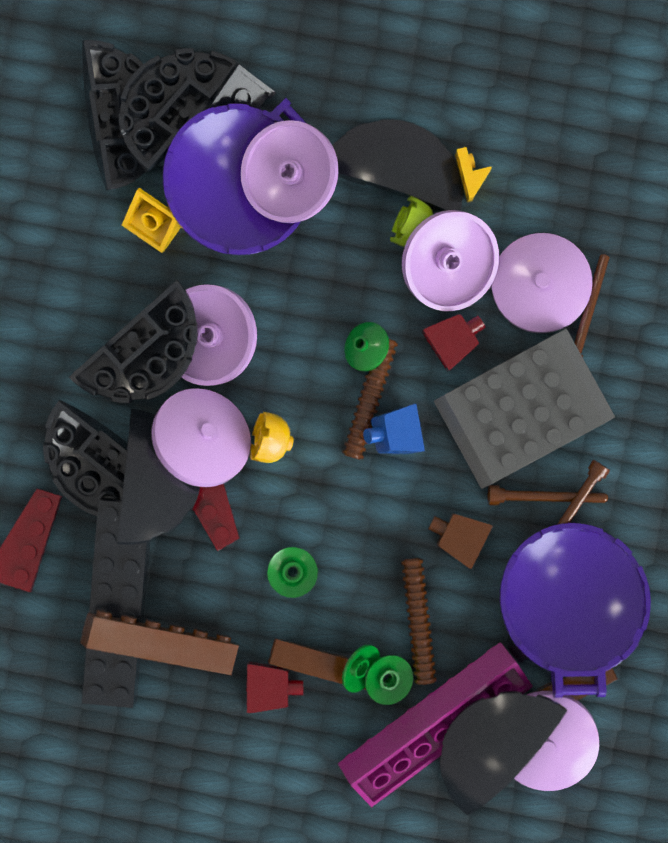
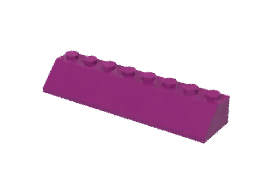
[338,642,533,807]

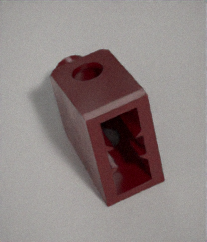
[422,314,486,372]
[247,662,304,713]

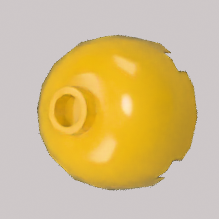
[250,412,294,463]

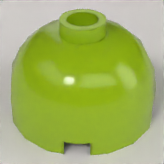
[390,196,433,247]

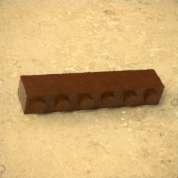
[80,610,239,675]

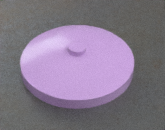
[241,120,338,223]
[402,210,499,311]
[492,233,592,333]
[182,285,257,386]
[152,389,251,487]
[514,691,599,791]

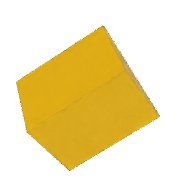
[122,188,181,253]

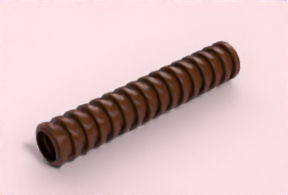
[342,339,398,460]
[401,558,437,685]

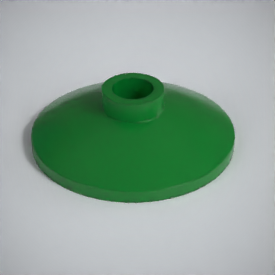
[344,322,389,371]
[267,547,318,598]
[342,645,380,693]
[365,655,413,705]

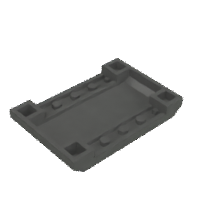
[434,329,615,489]

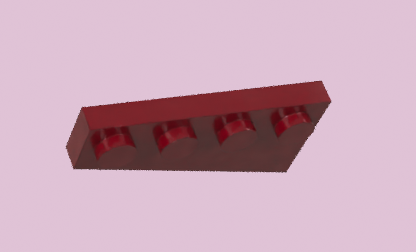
[193,483,240,551]
[0,489,62,592]

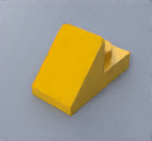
[455,147,492,202]

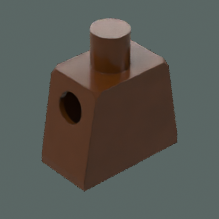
[428,513,493,569]

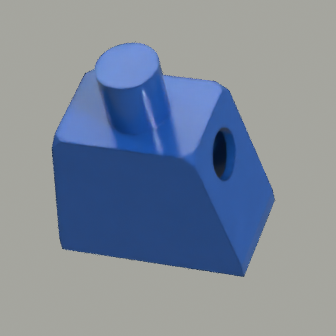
[363,404,425,454]

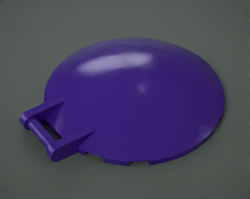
[163,98,307,255]
[500,523,651,698]

